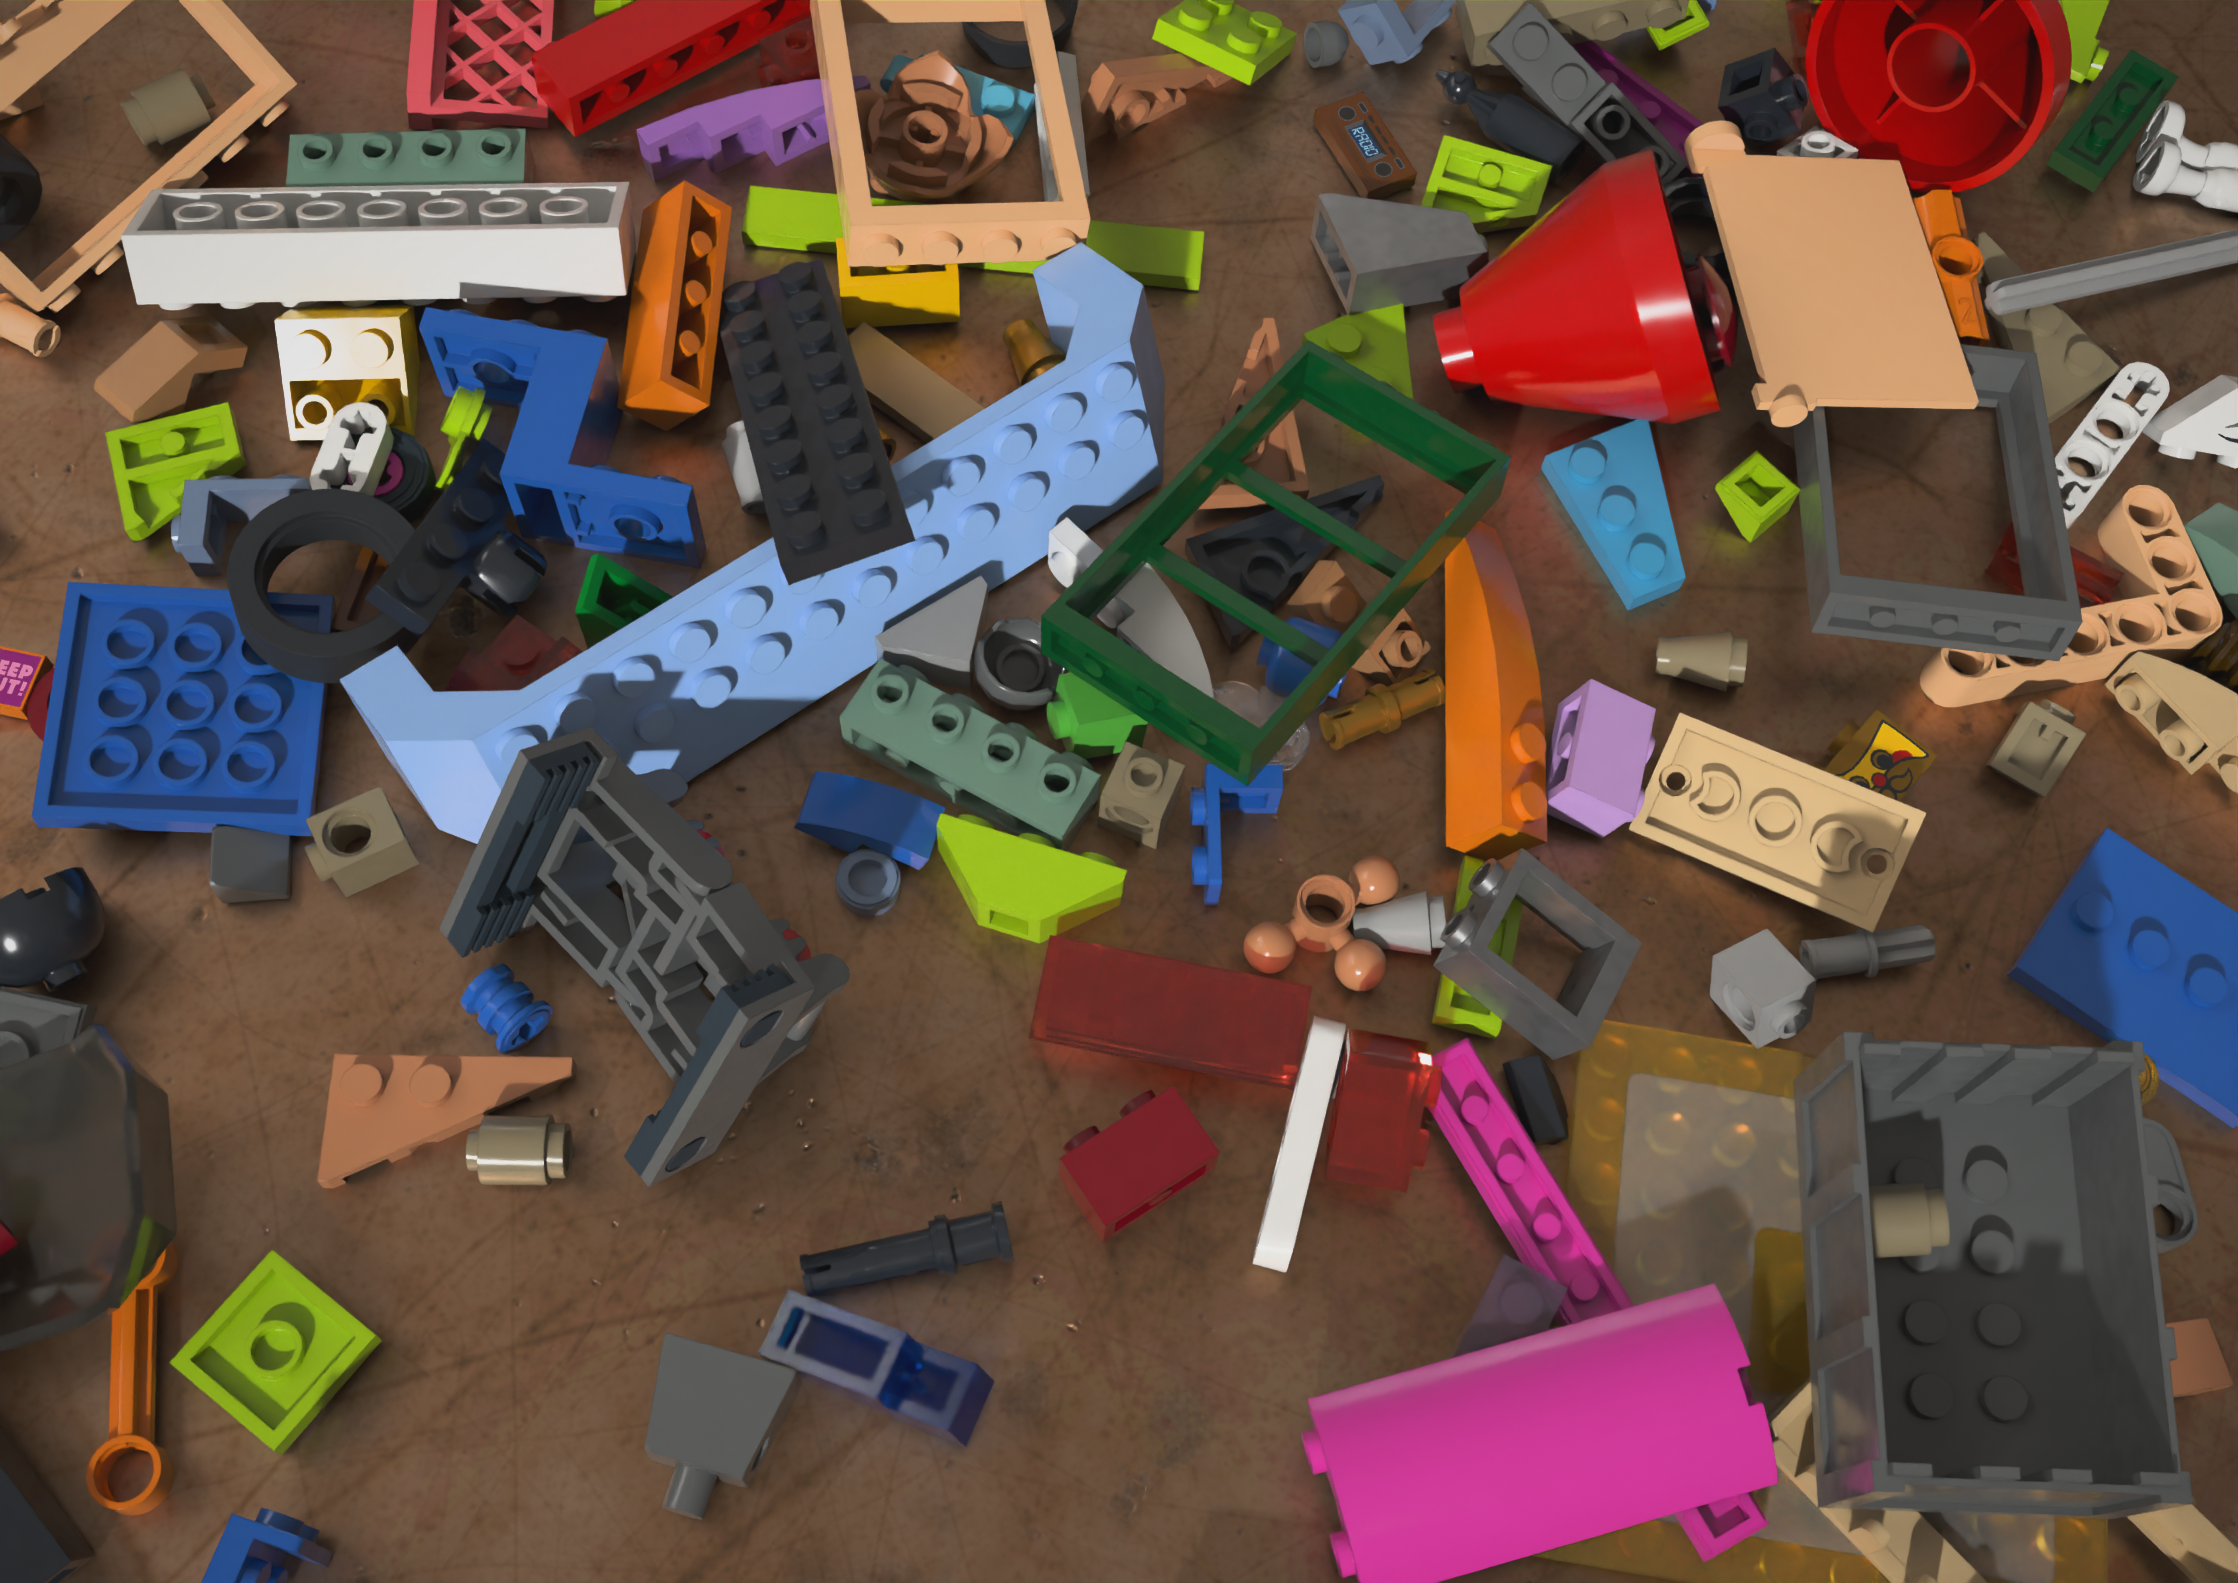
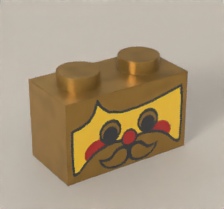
[1811,709,1938,802]

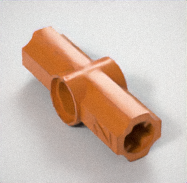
[1913,190,1990,347]

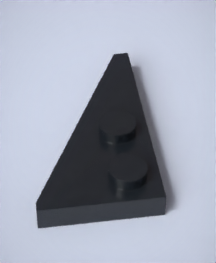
[1185,475,1384,648]

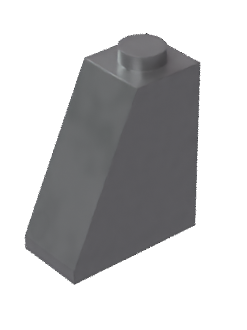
[1310,193,1489,315]

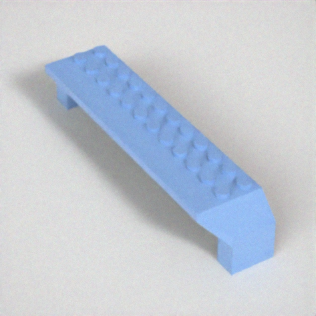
[340,242,1165,845]

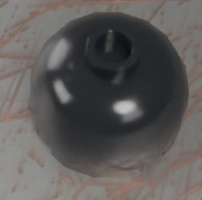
[0,867,105,993]

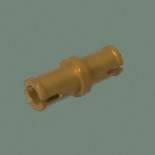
[1319,667,1445,750]

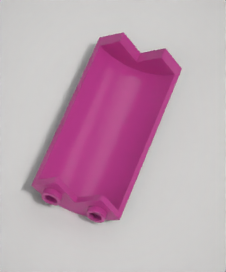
[1301,1283,1778,1583]

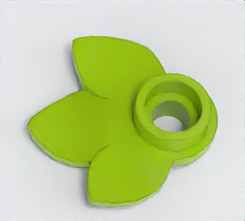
[434,386,493,492]

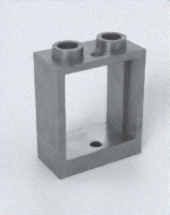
[1433,848,1642,1060]

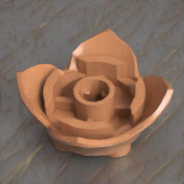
[854,50,1014,205]

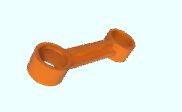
[86,1221,179,1515]

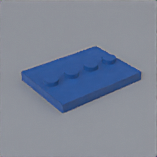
[2007,828,2238,1129]

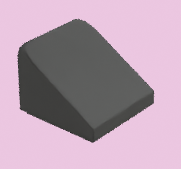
[209,826,292,903]

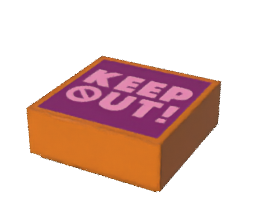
[0,646,54,720]

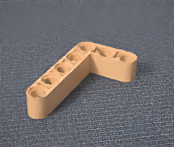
[1919,485,2223,707]

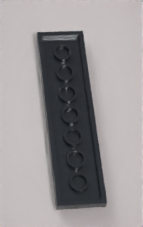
[719,258,916,585]

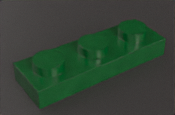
[2046,49,2179,193]

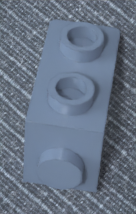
[1338,0,1456,65]
[171,474,312,576]

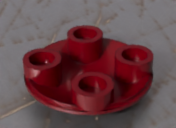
[1685,253,1738,367]

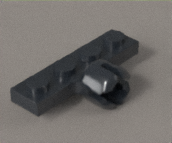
[365,438,548,638]

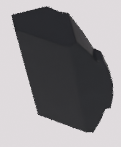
[1502,1053,1569,1146]

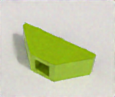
[937,813,1127,944]

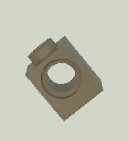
[1098,742,1185,849]
[305,786,419,898]

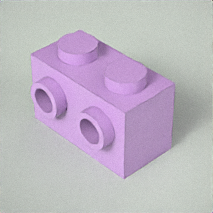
[1546,679,1656,838]

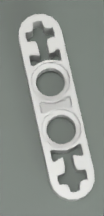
[2055,362,2170,530]
[1252,1015,1346,1273]

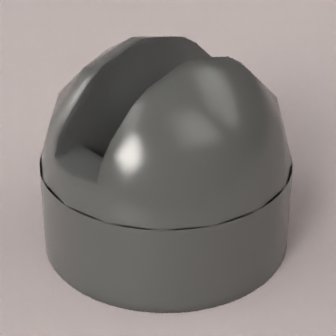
[1303,20,1350,68]

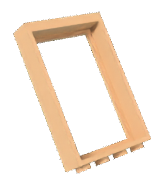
[810,0,1091,267]

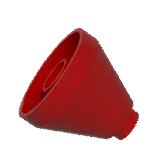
[1806,0,2072,193]
[1433,148,1721,424]

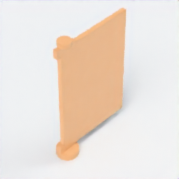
[1684,120,1979,427]

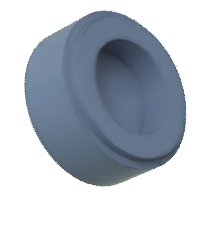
[835,849,901,917]

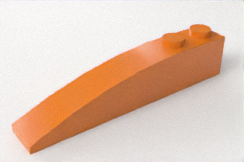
[1445,508,1547,861]

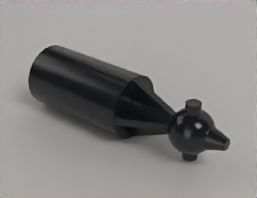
[1435,69,1586,185]

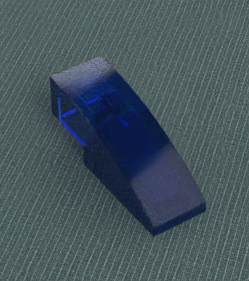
[758,1289,995,1447]

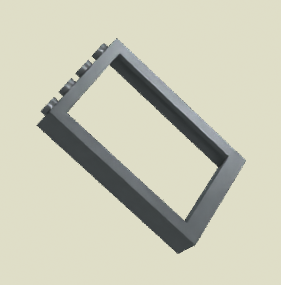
[1793,344,2083,661]

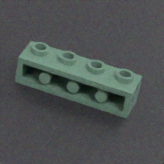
[286,127,536,187]
[839,658,1101,851]

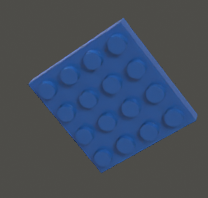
[32,582,336,836]

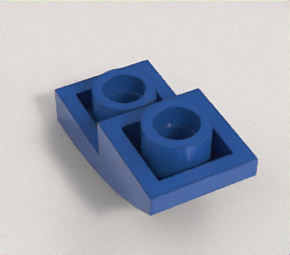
[794,771,945,870]

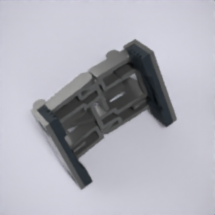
[439,727,850,1187]

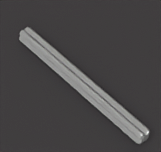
[1984,229,2238,315]

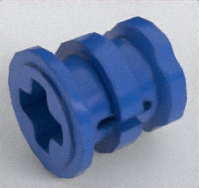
[460,963,553,1055]

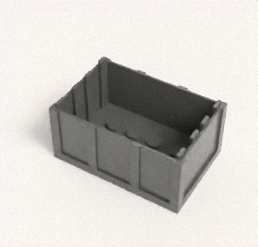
[1793,1032,2193,1519]

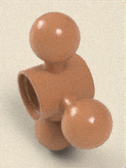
[1243,855,1400,991]

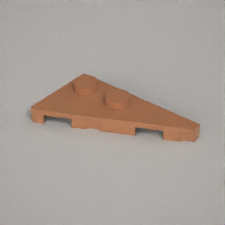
[1199,318,1310,509]
[317,1054,577,1189]

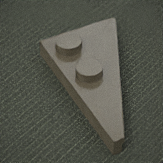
[1971,231,2121,424]

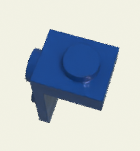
[1190,764,1284,905]

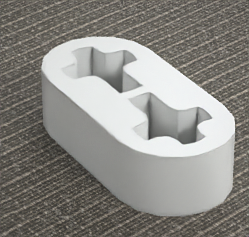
[310,402,394,497]

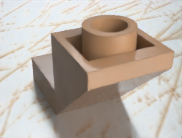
[94,315,248,422]
[1286,560,1431,687]

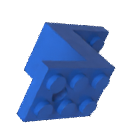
[419,307,706,569]

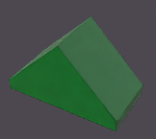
[575,553,673,649]

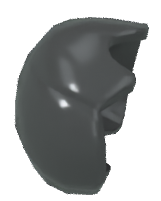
[974,617,1068,711]

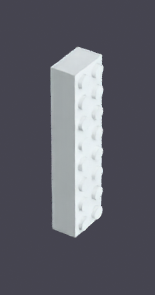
[121,182,637,310]

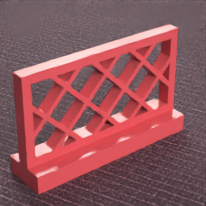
[406,0,554,130]

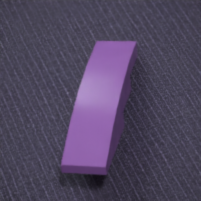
[636,75,871,182]

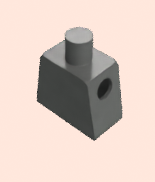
[645,1332,801,1520]

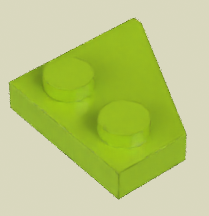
[1421,135,1552,233]
[1301,303,1413,434]
[105,402,247,543]

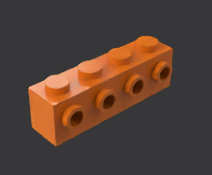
[617,180,732,431]

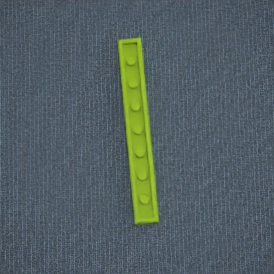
[741,185,1205,291]

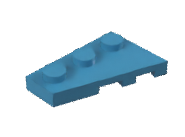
[1541,420,1686,610]

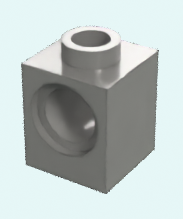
[1710,929,1816,1049]

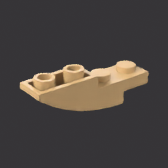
[2105,651,2238,794]

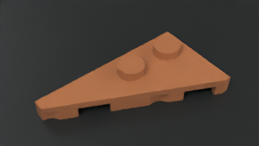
[1081,53,1232,151]

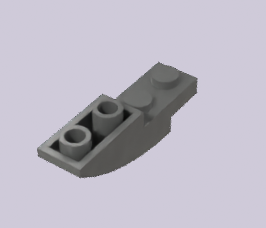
[1486,2,1688,185]

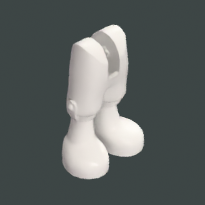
[2133,100,2238,213]

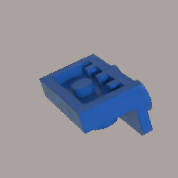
[201,1507,333,1583]

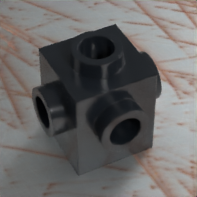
[1718,48,1809,149]

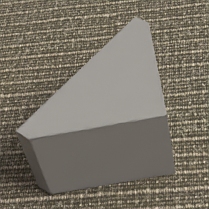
[875,576,988,690]

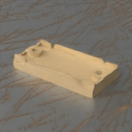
[1629,713,1926,933]

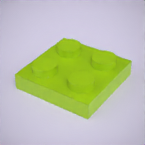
[1152,0,1298,86]
[169,1250,382,1456]

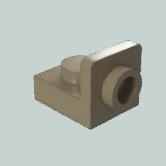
[1986,699,2087,798]

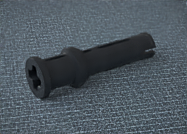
[800,1201,1014,1299]

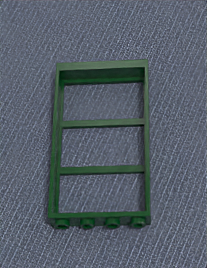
[1041,340,1511,787]

